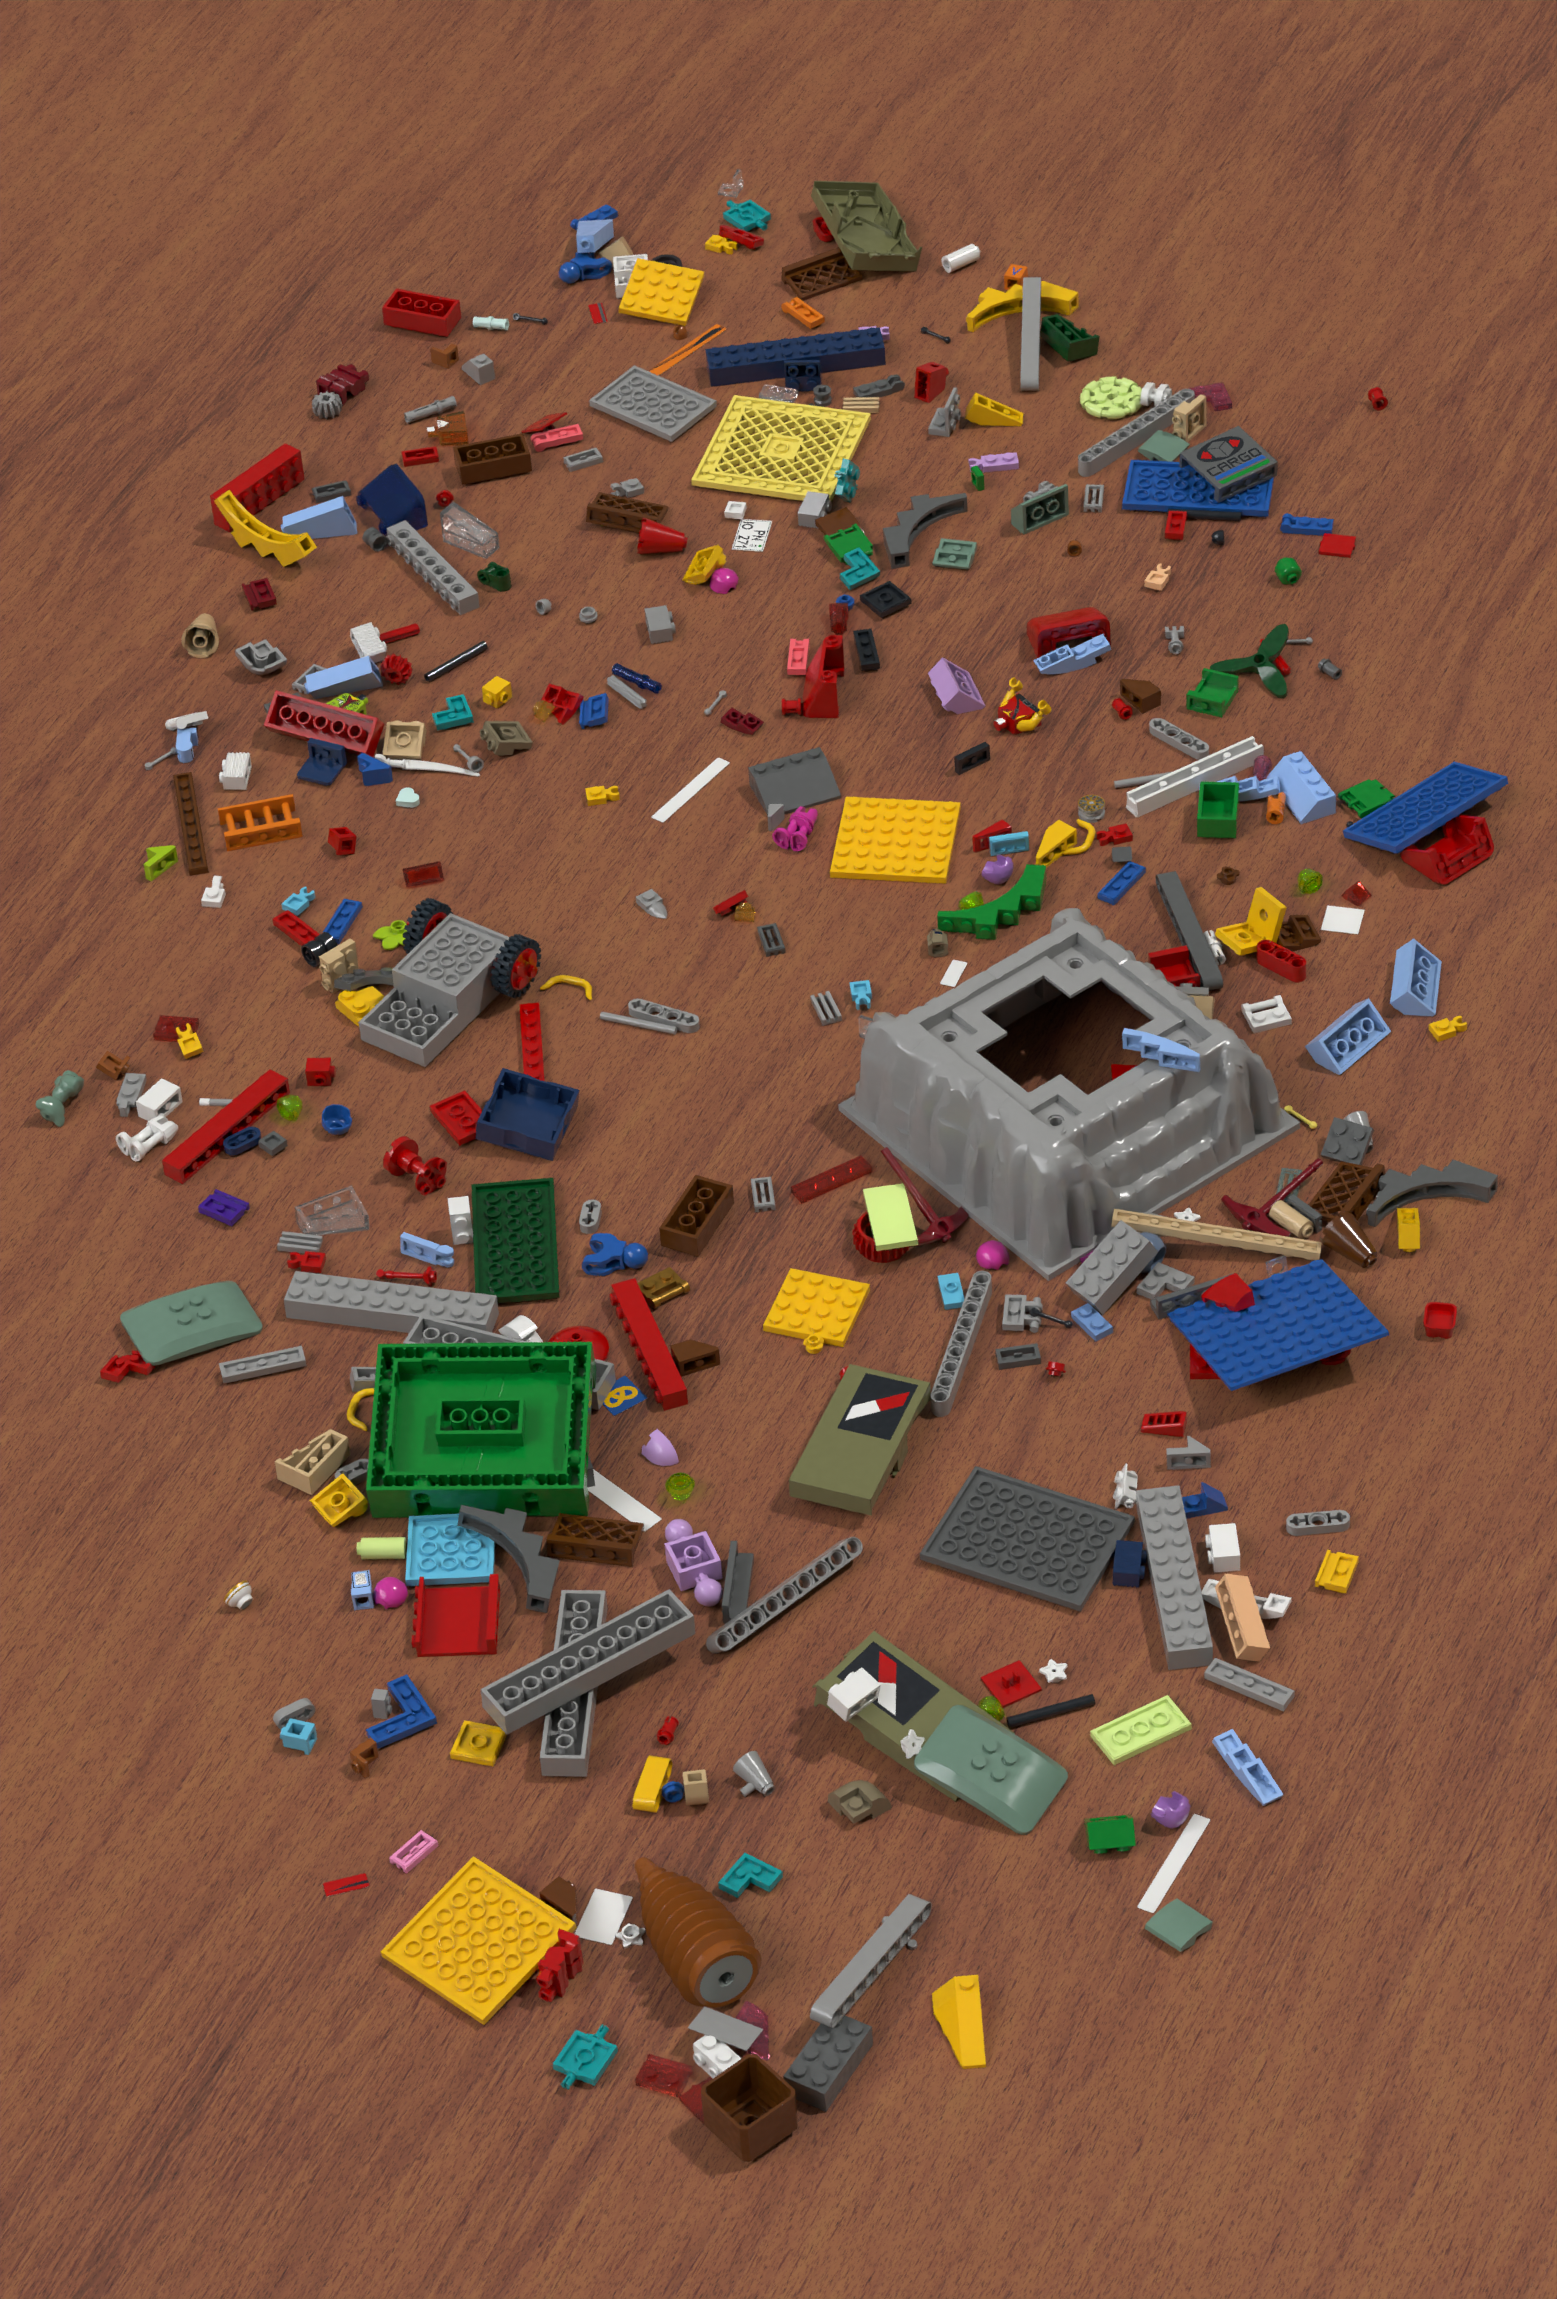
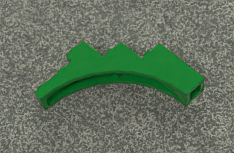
[937,864,1046,940]

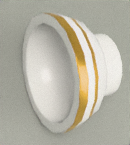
[223,1580,254,1610]

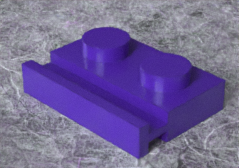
[198,1189,250,1226]

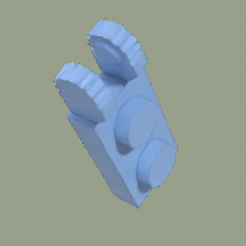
[400,1232,454,1268]

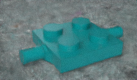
[723,200,771,232]
[834,459,860,503]
[553,2024,618,2090]

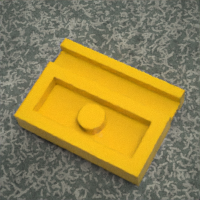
[1315,1550,1359,1594]

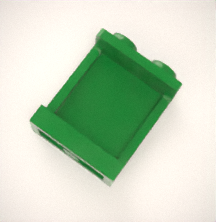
[1186,668,1239,718]

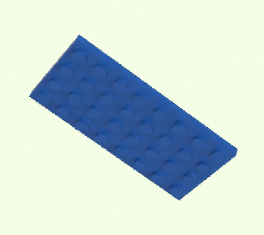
[1122,460,1275,517]
[1343,761,1509,854]

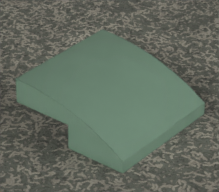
[1138,430,1190,462]
[932,538,977,570]
[1145,1899,1213,1952]

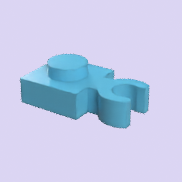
[282,887,315,916]
[849,980,872,1010]

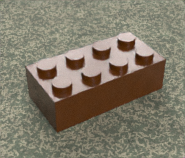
[453,433,532,485]
[659,1175,734,1257]

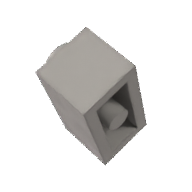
[371,1689,392,1719]

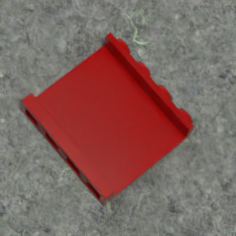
[412,1574,500,1657]

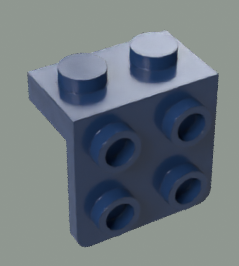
[297,738,347,786]

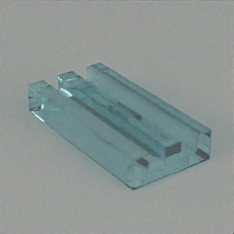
[1276,1168,1302,1203]

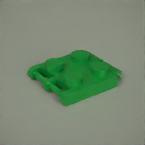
[823,523,873,565]
[1337,779,1395,819]

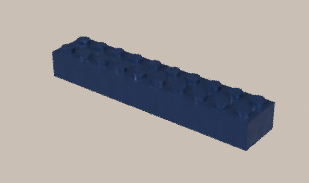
[705,327,886,387]

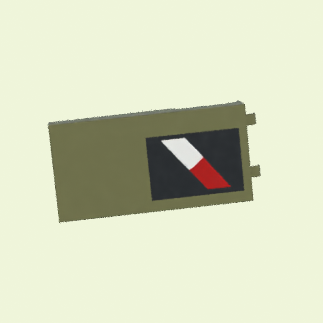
[789,1364,931,1516]
[812,1631,1015,1802]

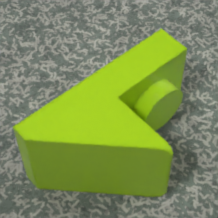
[144,845,178,882]

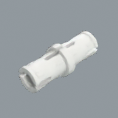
[1203,930,1226,965]

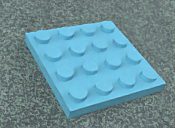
[405,1514,495,1586]

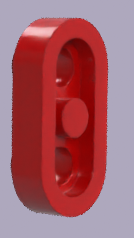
[813,217,834,242]
[713,890,749,916]

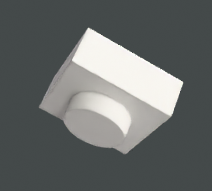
[725,501,747,519]

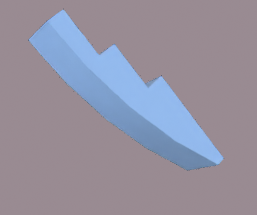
[1199,776,1280,802]
[1122,1028,1201,1072]
[1212,1729,1283,1806]

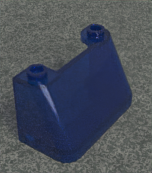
[356,464,428,536]

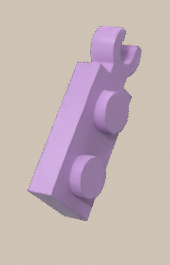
[969,452,1019,473]

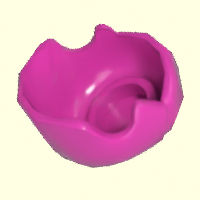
[710,568,739,594]
[976,1240,1010,1270]
[373,1577,408,1609]

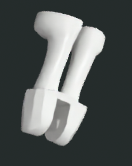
[116,1115,178,1161]

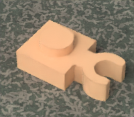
[1144,564,1171,591]

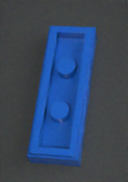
[1097,861,1146,905]
[322,899,362,944]

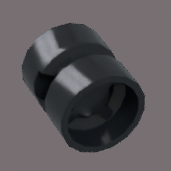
[301,932,337,967]

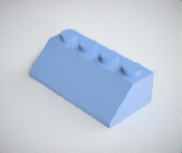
[1266,751,1336,824]
[1390,939,1442,1017]
[1305,998,1391,1075]

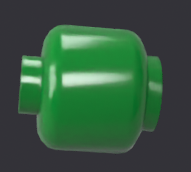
[1275,557,1302,585]

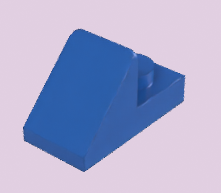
[357,753,393,786]
[1182,1482,1228,1519]

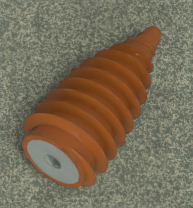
[635,1857,761,2008]

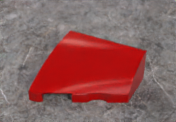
[541,683,584,725]
[1201,1273,1255,1312]

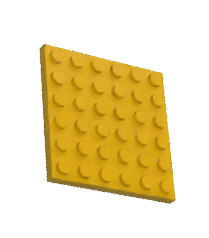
[830,797,961,884]
[381,1856,577,2025]

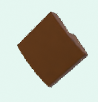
[815,507,865,540]
[1277,915,1322,951]

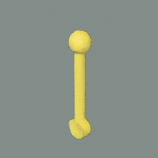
[1284,1105,1317,1129]

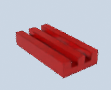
[401,446,439,467]

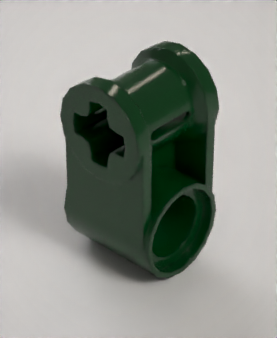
[477,562,512,592]

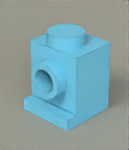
[280,1718,317,1755]

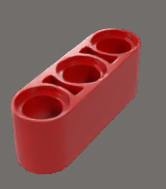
[1257,940,1306,983]

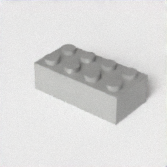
[1066,1220,1158,1315]

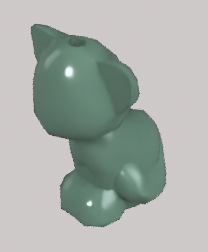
[35,1070,84,1127]

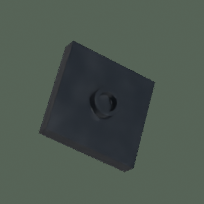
[860,581,912,618]

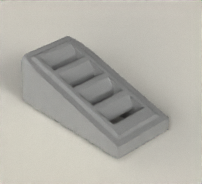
[350,1367,376,1392]

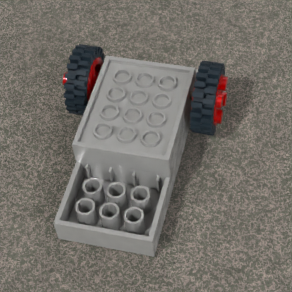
[359,898,541,1067]

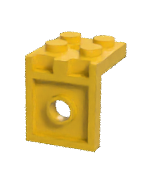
[1215,887,1287,956]

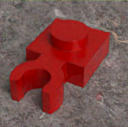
[1096,823,1133,846]
[287,1251,326,1273]

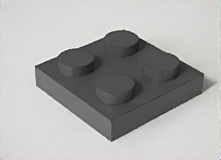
[1321,1117,1374,1165]

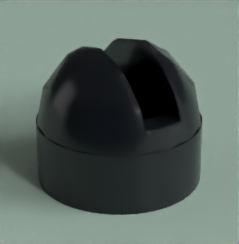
[1211,530,1224,545]

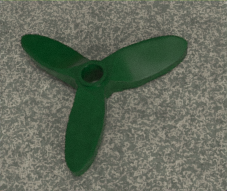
[1210,624,1289,698]

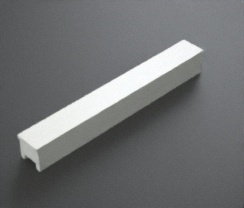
[1126,736,1264,818]

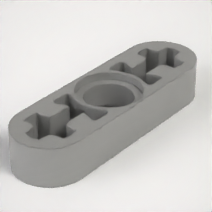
[1286,1510,1350,1536]

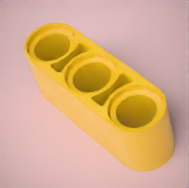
[633,1755,672,1813]

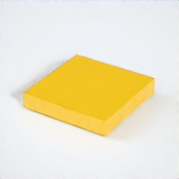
[450,1720,507,1767]

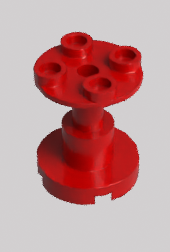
[383,1136,447,1196]

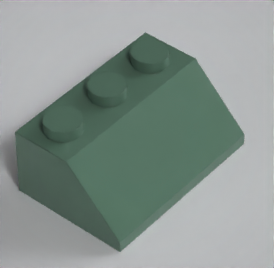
[1011,484,1069,535]

